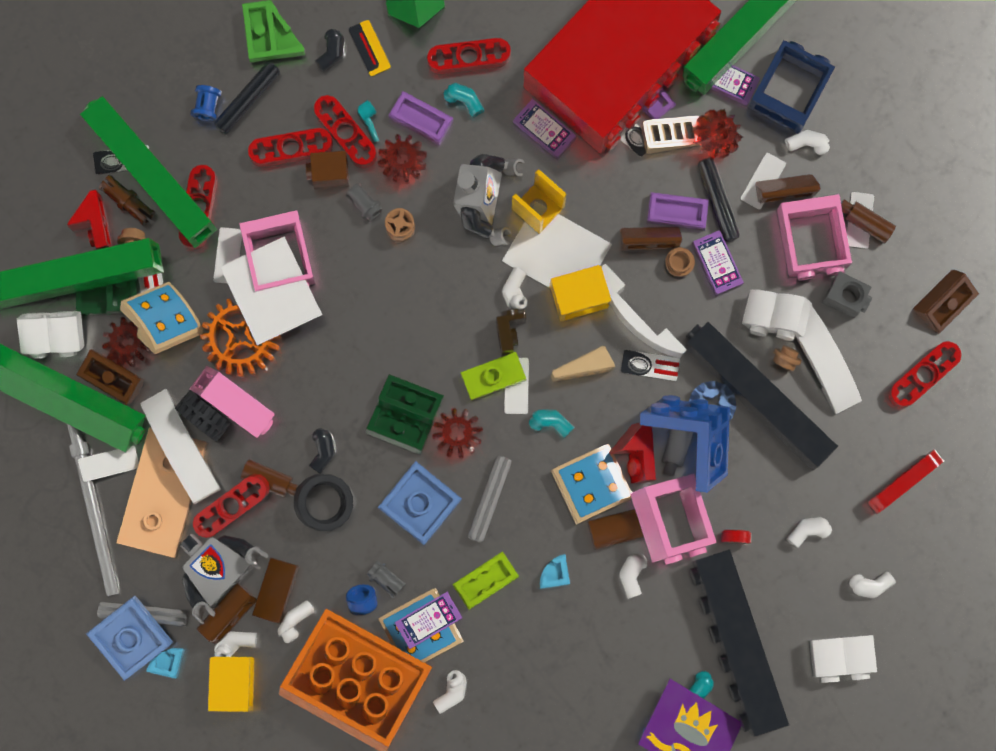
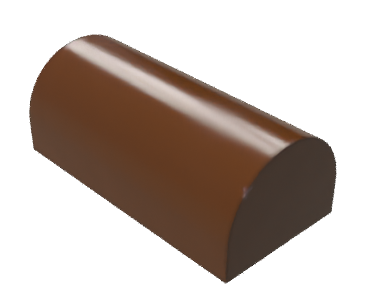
[76,349,144,405]
[587,509,644,550]
[196,582,257,644]

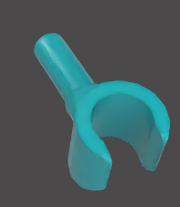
[357,100,380,143]

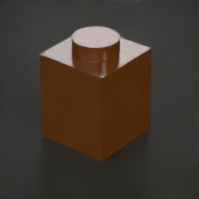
[306,151,349,189]

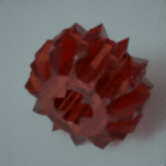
[691,109,743,159]
[378,134,427,184]
[102,317,152,367]
[432,408,483,459]

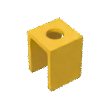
[511,169,567,234]
[549,265,611,322]
[208,657,255,712]

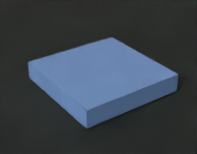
[378,461,462,545]
[86,595,173,681]

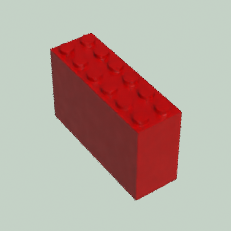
[523,0,721,154]

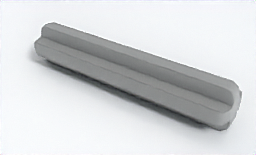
[468,456,511,542]
[97,602,188,626]

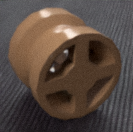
[385,208,415,242]

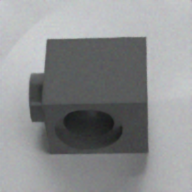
[822,271,872,318]

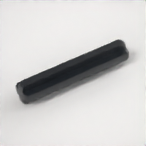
[214,61,280,134]
[698,158,740,242]

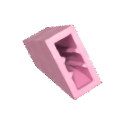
[189,366,275,438]

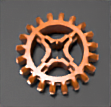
[200,298,281,377]

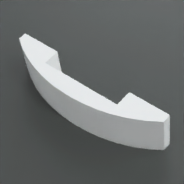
[602,264,687,358]
[796,297,862,415]
[140,389,221,504]

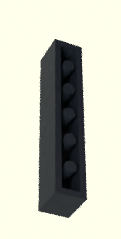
[690,549,789,737]

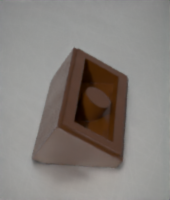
[755,174,820,204]
[620,227,682,250]
[913,270,979,334]
[252,557,299,624]

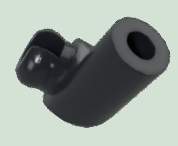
[315,29,345,72]
[309,428,336,474]

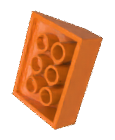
[279,609,432,751]

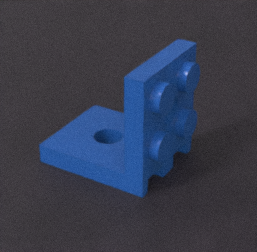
[640,395,730,493]

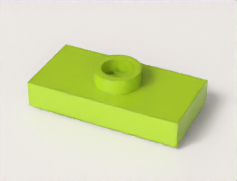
[461,352,527,401]
[452,551,519,610]

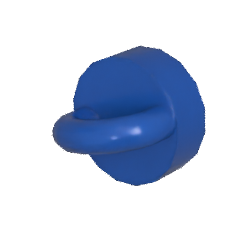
[346,584,377,616]

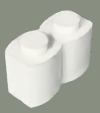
[742,290,812,341]
[17,311,84,359]
[809,635,877,683]

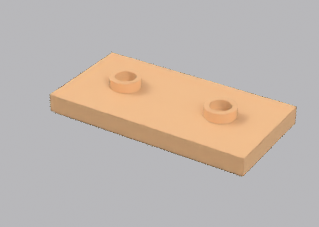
[116,427,208,558]

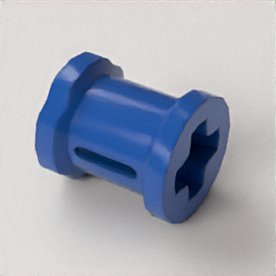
[190,85,222,121]

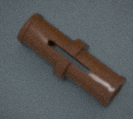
[99,175,156,226]

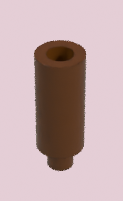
[841,199,896,244]
[240,459,299,498]

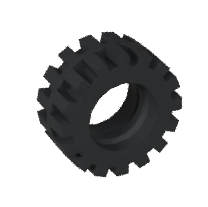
[175,390,231,442]

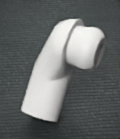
[785,130,830,155]
[502,267,527,311]
[786,517,832,548]
[619,554,647,599]
[849,571,896,598]
[278,600,314,643]
[214,631,257,657]
[433,670,467,714]

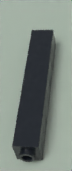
[685,322,838,470]

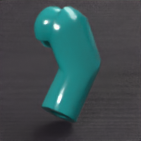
[443,83,485,117]
[529,410,575,438]
[688,671,714,699]

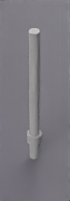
[67,424,119,597]

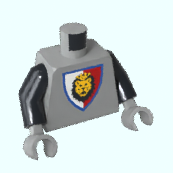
[454,154,525,246]
[180,533,268,624]

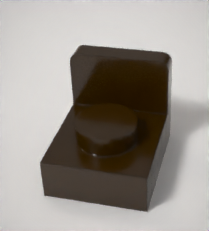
[496,309,527,356]

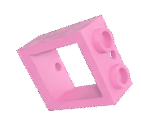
[777,194,852,280]
[239,210,315,292]
[630,474,717,565]

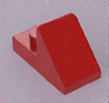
[67,189,112,250]
[609,422,656,484]

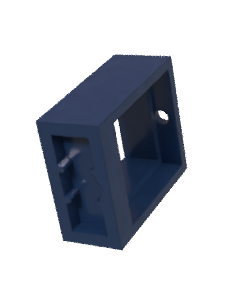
[748,40,835,134]

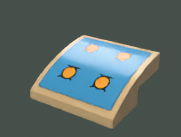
[120,282,203,354]
[551,444,632,525]
[378,588,464,663]

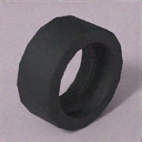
[294,474,353,531]

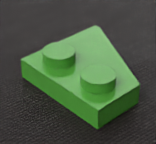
[242,0,305,63]

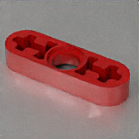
[427,38,511,74]
[314,95,377,169]
[248,128,333,167]
[179,165,217,250]
[888,341,962,408]
[867,449,944,514]
[193,474,270,538]

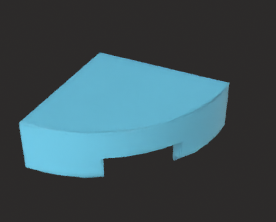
[540,554,570,589]
[146,648,185,679]

